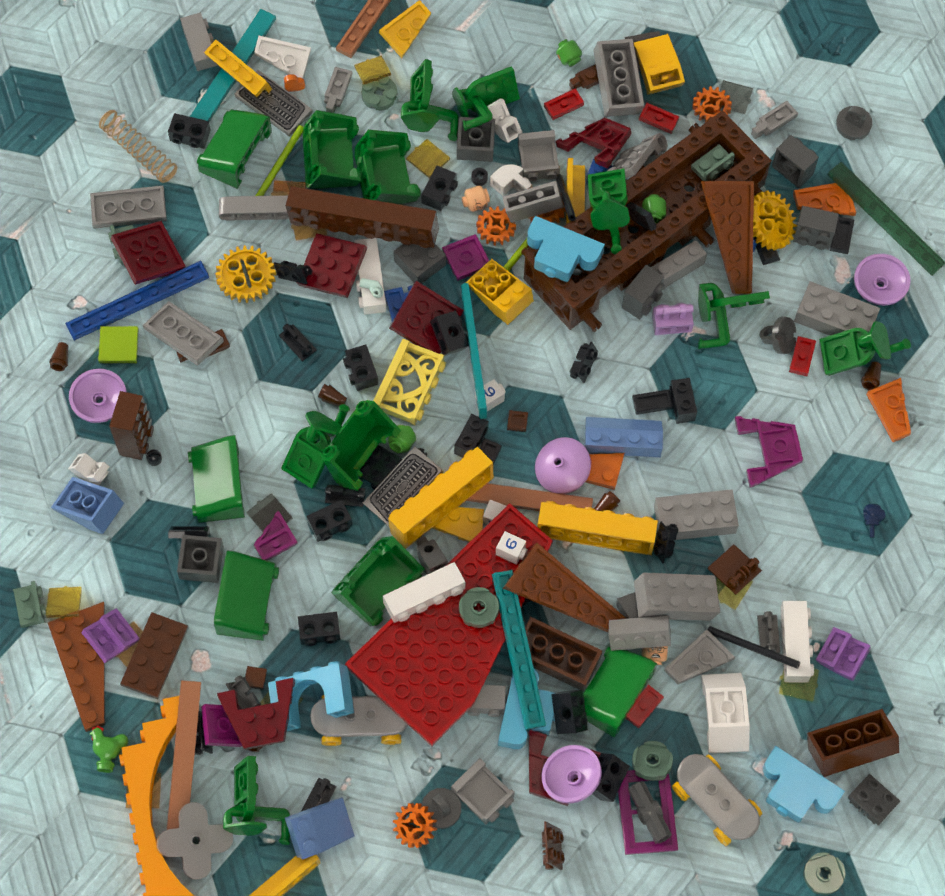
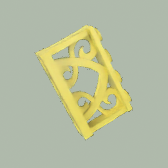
[373,338,446,425]

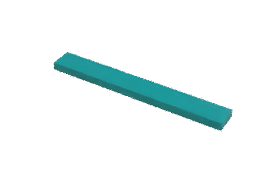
[190,9,276,122]
[461,283,487,419]
[492,570,546,730]

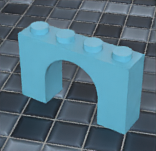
[268,661,354,731]

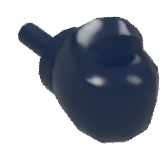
[863,504,885,538]

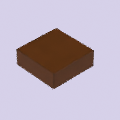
[507,410,528,432]
[245,666,267,690]

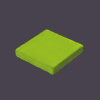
[98,326,139,363]

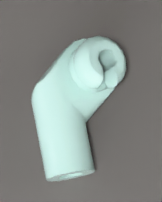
[360,278,384,298]

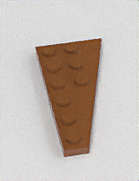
[701,181,754,294]
[503,543,626,633]
[47,602,105,732]

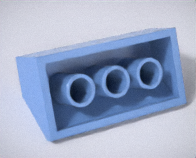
[585,417,663,458]

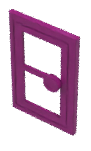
[618,770,678,855]

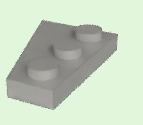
[664,630,735,684]

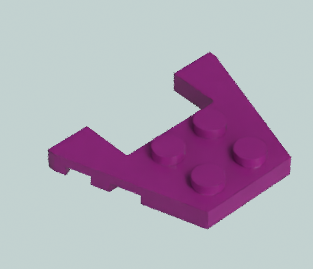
[735,416,803,488]

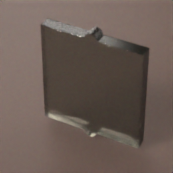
[720,80,753,114]
[246,493,293,532]

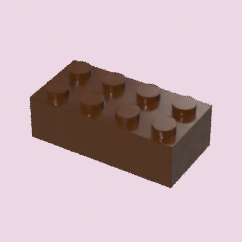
[109,391,154,460]
[525,617,602,692]
[807,709,899,777]

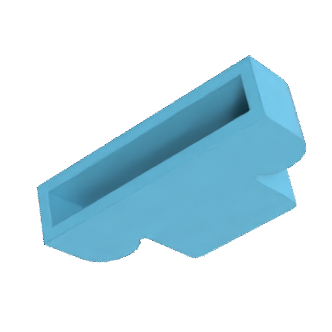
[527,216,605,282]
[498,669,555,749]
[763,746,845,823]

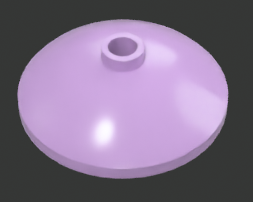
[854,254,911,306]
[69,369,127,423]
[535,437,591,494]
[542,745,602,804]

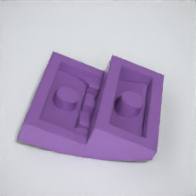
[81,608,140,663]
[816,627,871,681]

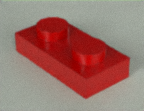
[544,88,584,120]
[639,103,680,134]
[789,336,816,377]
[626,684,664,728]

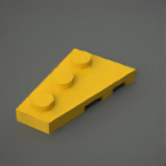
[379,0,431,58]
[433,507,484,542]

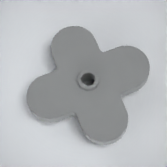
[156,802,233,880]

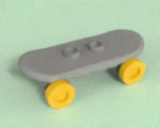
[310,695,408,746]
[672,754,762,846]

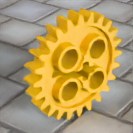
[753,190,797,251]
[215,245,276,303]

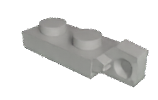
[324,67,353,113]
[751,101,798,139]

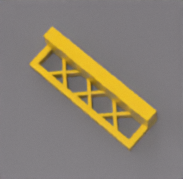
[204,39,272,97]
[566,158,585,224]
[249,855,321,896]

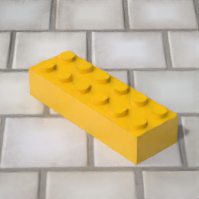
[388,446,494,549]
[537,501,658,555]

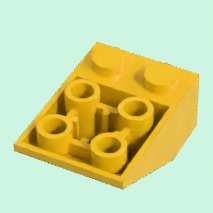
[634,34,685,95]
[466,259,534,325]

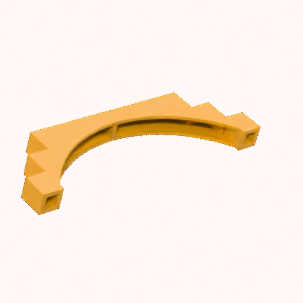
[119,695,194,896]

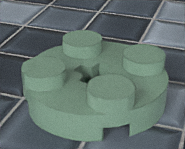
[361,75,397,111]
[459,587,499,628]
[632,741,673,781]
[803,852,846,895]

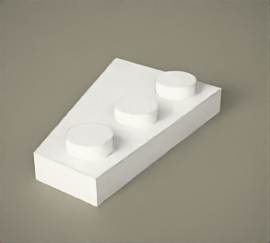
[254,36,311,79]

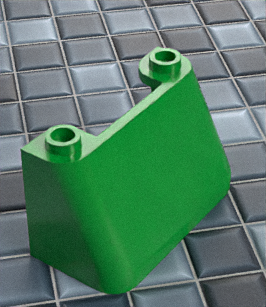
[197,109,272,189]
[303,110,362,189]
[355,129,421,205]
[322,400,401,491]
[188,435,245,523]
[331,536,425,626]
[214,550,279,641]
[583,646,657,738]

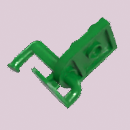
[401,59,459,141]
[452,66,520,131]
[588,168,630,255]
[698,283,770,349]
[819,321,911,376]
[281,404,350,488]
[223,756,290,845]

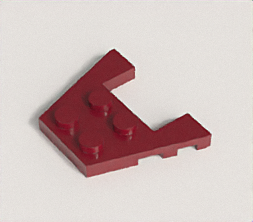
[555,117,632,168]
[217,678,295,750]
[529,729,601,806]

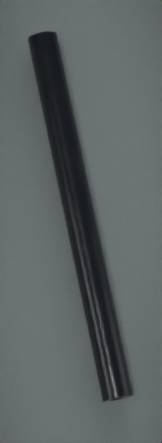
[555,174,576,221]
[708,626,800,669]

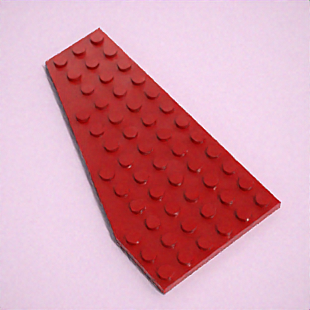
[345,503,553,746]

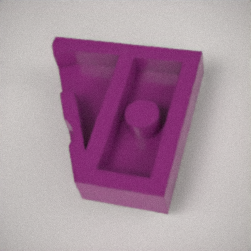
[254,511,298,561]

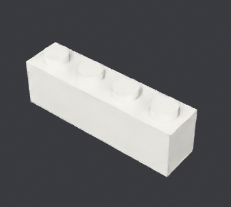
[354,238,386,315]
[383,562,465,623]
[781,601,814,683]

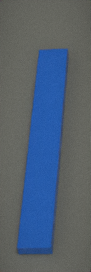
[65,261,209,341]

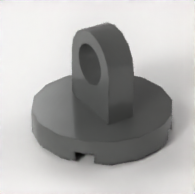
[836,106,872,140]
[759,317,796,354]
[422,788,461,829]

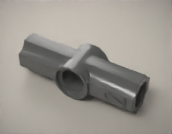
[628,781,672,844]

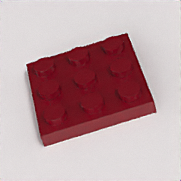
[111,221,186,285]
[296,233,367,298]
[389,281,464,354]

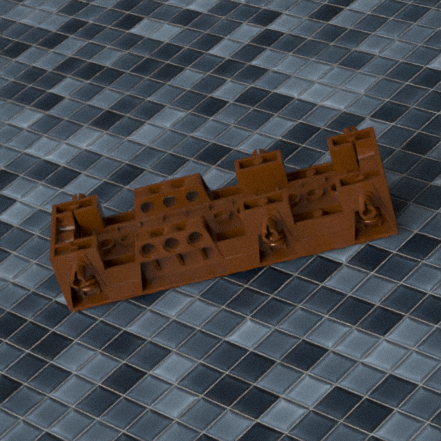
[521,110,772,332]

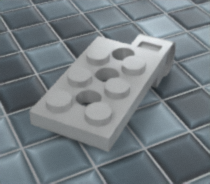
[607,133,668,178]

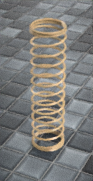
[99,110,177,183]

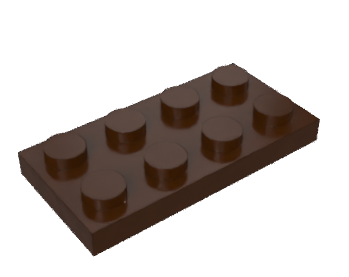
[120,612,189,699]

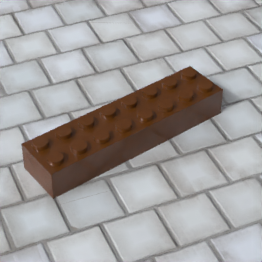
[285,186,439,248]

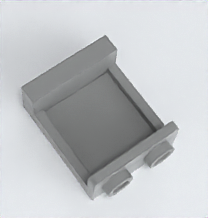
[518,130,560,181]
[451,758,515,825]

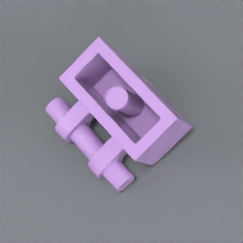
[652,303,694,335]

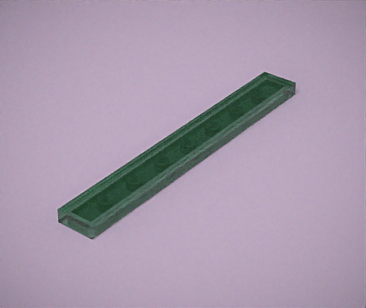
[827,162,945,276]

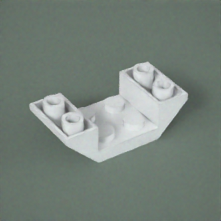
[701,673,750,754]

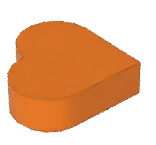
[284,74,305,92]

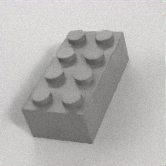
[593,39,644,117]
[794,281,880,349]
[654,489,739,540]
[634,573,720,621]

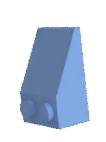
[51,477,124,534]
[285,797,355,859]

